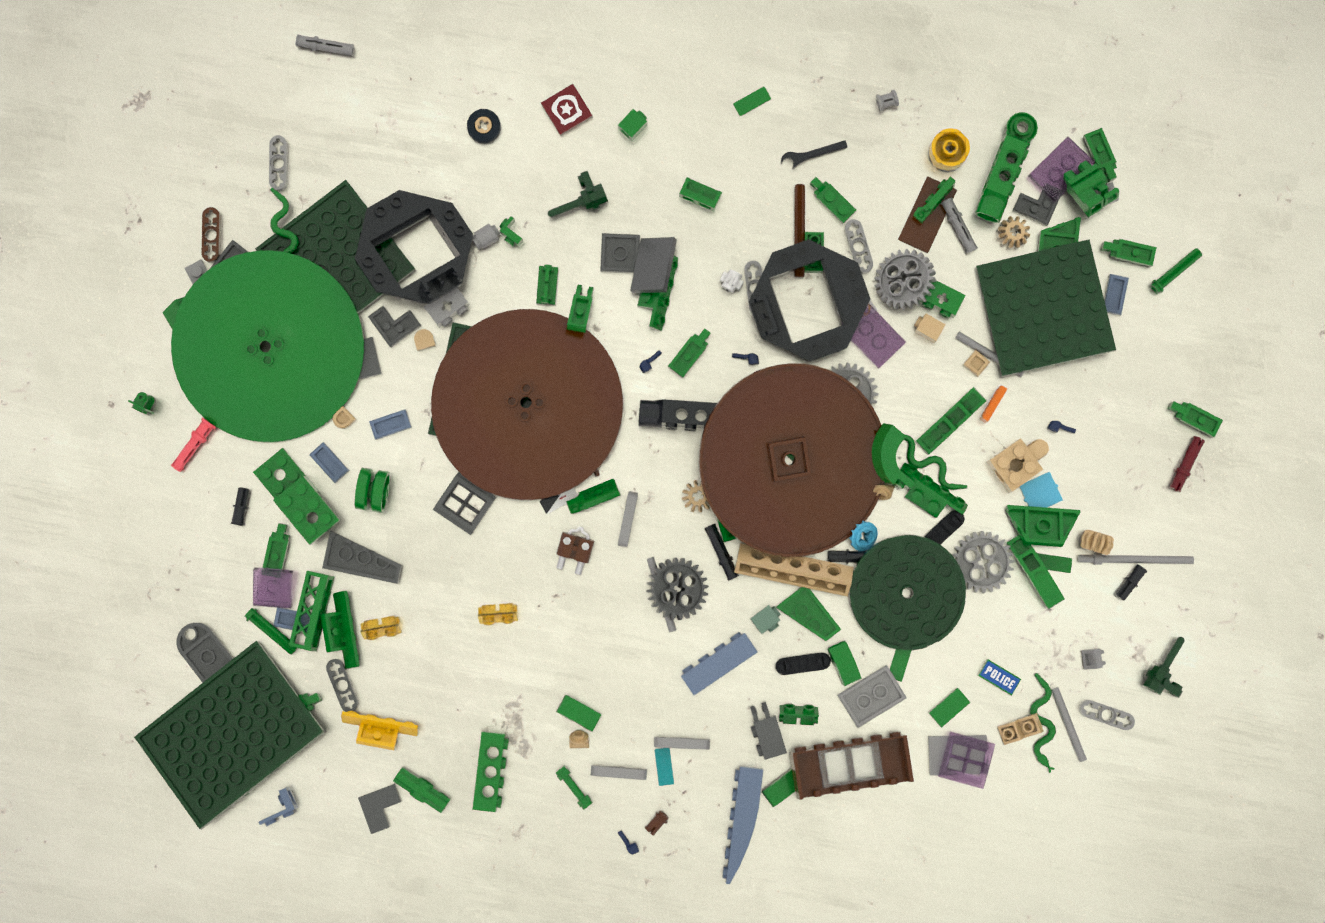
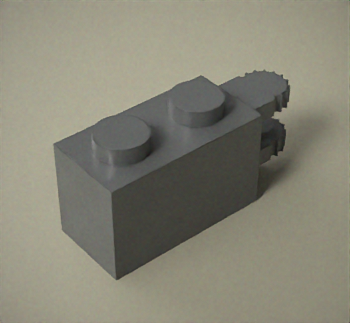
[750,702,787,760]

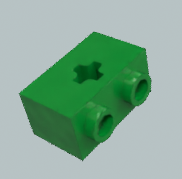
[920,281,966,319]

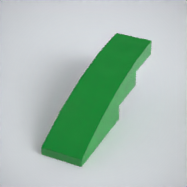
[916,387,987,454]

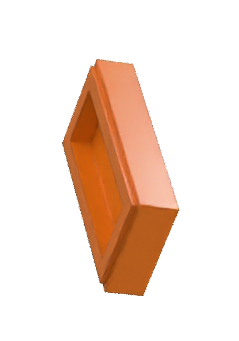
[980,385,1007,423]

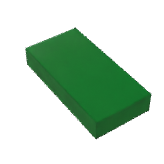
[928,688,971,728]

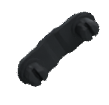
[924,510,965,545]
[776,653,831,675]

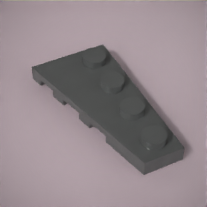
[322,531,402,584]

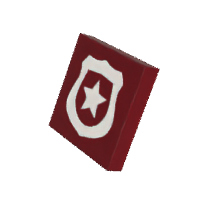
[541,84,593,136]

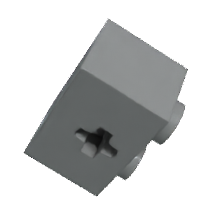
[424,288,470,327]

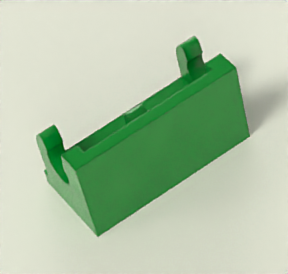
[679,177,722,212]

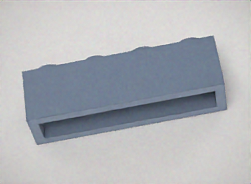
[681,632,758,695]

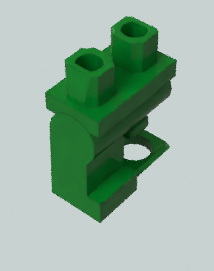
[1063,160,1119,218]

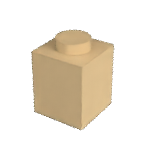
[914,313,946,343]

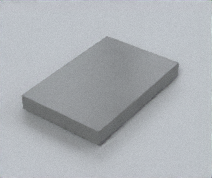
[837,665,907,728]
[928,735,988,776]

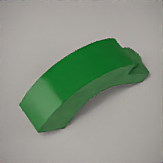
[872,423,915,489]

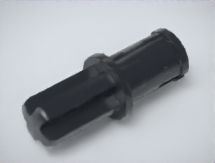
[231,487,249,526]
[827,549,866,564]
[1116,564,1147,601]

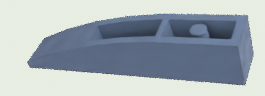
[722,766,763,884]

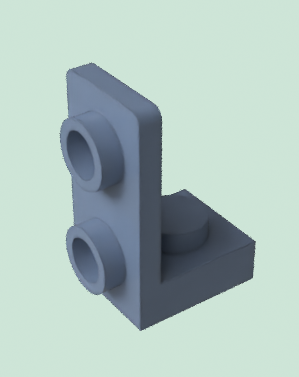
[258,786,298,826]

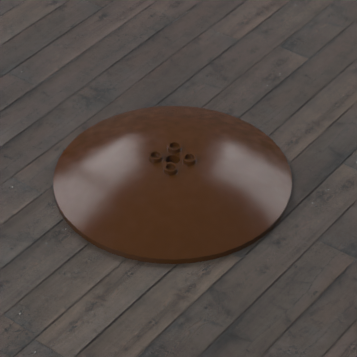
[431,309,623,500]
[699,363,884,557]

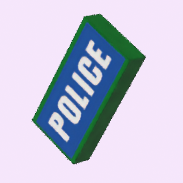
[977,659,1021,696]

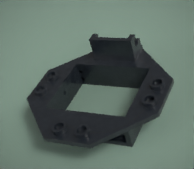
[355,190,473,304]
[749,239,871,361]

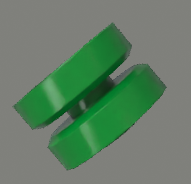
[354,467,390,513]

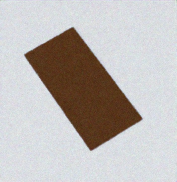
[898,176,957,253]

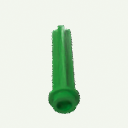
[1150,248,1202,294]
[244,608,297,655]

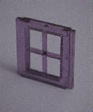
[938,731,995,789]

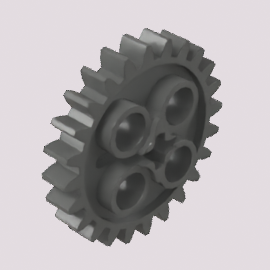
[646,557,709,620]

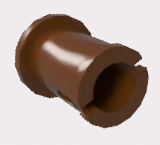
[645,810,669,836]

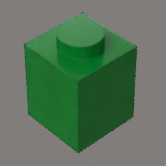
[618,109,647,141]

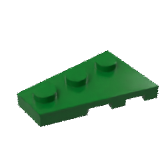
[776,587,841,641]

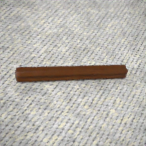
[794,184,805,278]

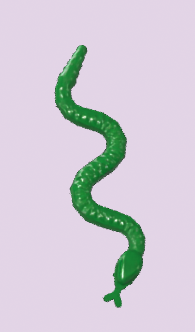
[270,188,299,254]
[904,434,968,490]
[1030,673,1056,773]

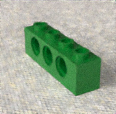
[472,731,509,812]

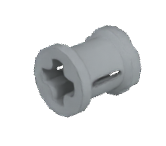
[876,90,899,111]

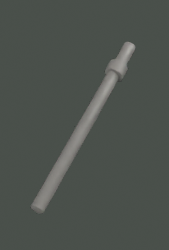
[1078,553,1194,565]

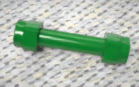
[556,766,593,810]

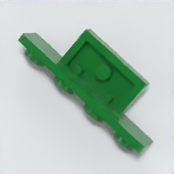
[637,256,678,331]
[900,462,968,518]
[320,591,360,669]

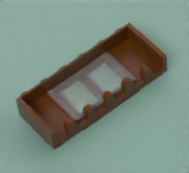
[789,731,914,800]

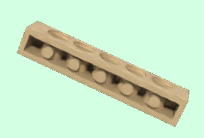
[734,543,854,597]

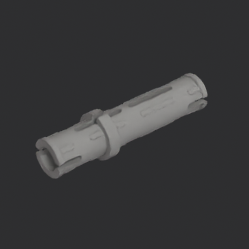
[295,34,354,56]
[941,197,978,254]

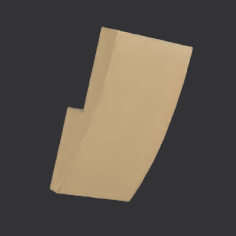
[998,713,1044,745]

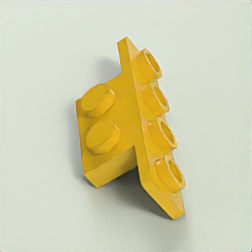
[341,711,418,750]

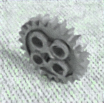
[874,249,937,310]
[831,362,879,404]
[952,531,1015,593]

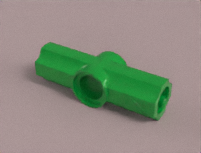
[393,767,450,813]

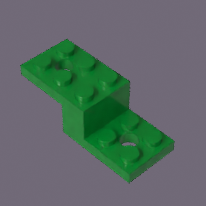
[253,448,340,545]

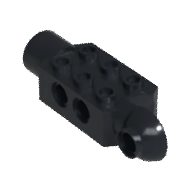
[639,399,717,431]

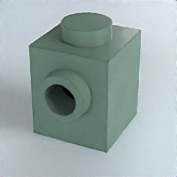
[750,605,781,634]

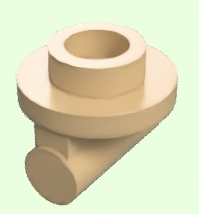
[873,483,895,500]
[569,730,589,748]

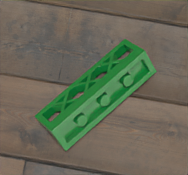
[289,570,334,652]

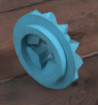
[849,521,878,551]

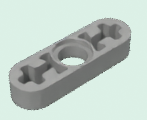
[269,135,288,192]
[844,219,873,274]
[744,261,762,315]
[618,491,638,547]
[1079,700,1135,730]
[654,737,710,750]
[590,765,647,780]

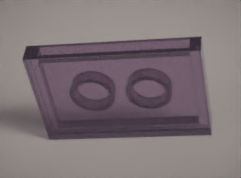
[1028,136,1095,202]
[841,304,906,369]

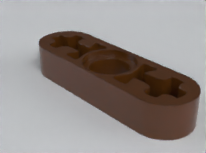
[201,207,221,263]

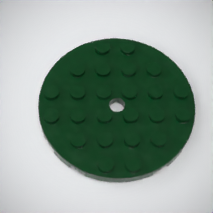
[850,535,966,650]

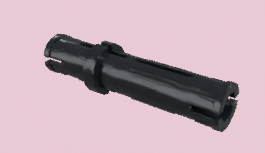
[704,524,739,581]

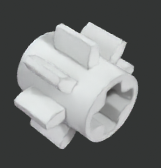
[720,269,744,293]

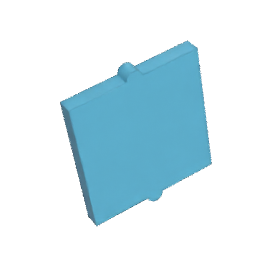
[1020,472,1063,507]

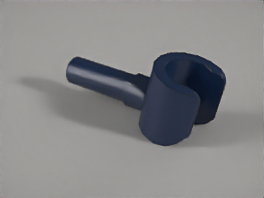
[640,350,662,373]
[732,353,759,365]
[1048,421,1076,434]
[618,830,639,855]

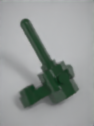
[548,171,608,217]
[1143,637,1185,698]

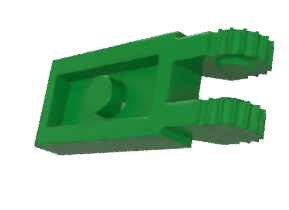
[567,284,594,333]

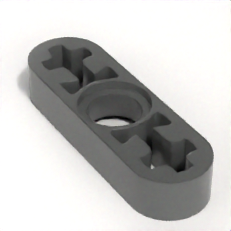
[326,659,359,712]

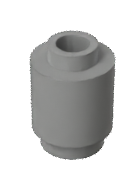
[472,223,500,250]

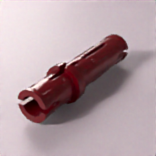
[1169,436,1205,493]

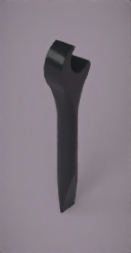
[781,140,848,169]

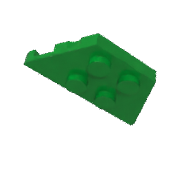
[1038,217,1081,251]
[1006,505,1081,547]

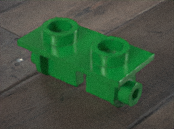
[536,264,558,305]
[128,392,155,415]
[779,704,819,726]

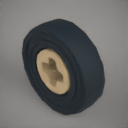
[467,109,501,143]

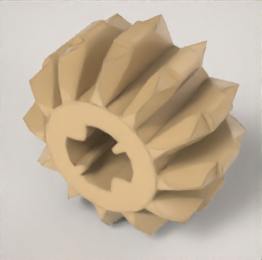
[998,216,1030,248]
[682,480,709,513]
[1080,530,1114,555]

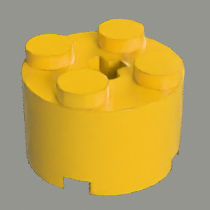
[929,128,970,171]

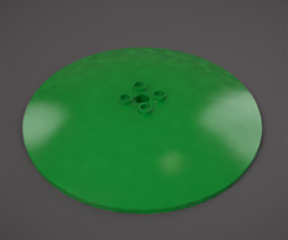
[171,250,364,442]

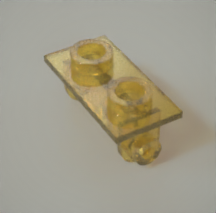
[478,603,518,625]
[360,615,402,640]

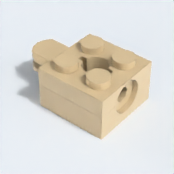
[987,438,1049,493]

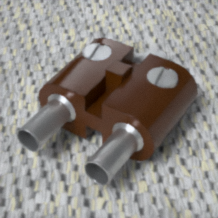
[556,526,595,575]

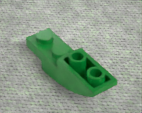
[1006,535,1065,610]

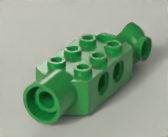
[975,112,1038,223]

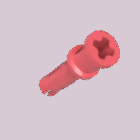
[171,417,216,472]

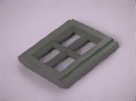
[433,472,497,535]

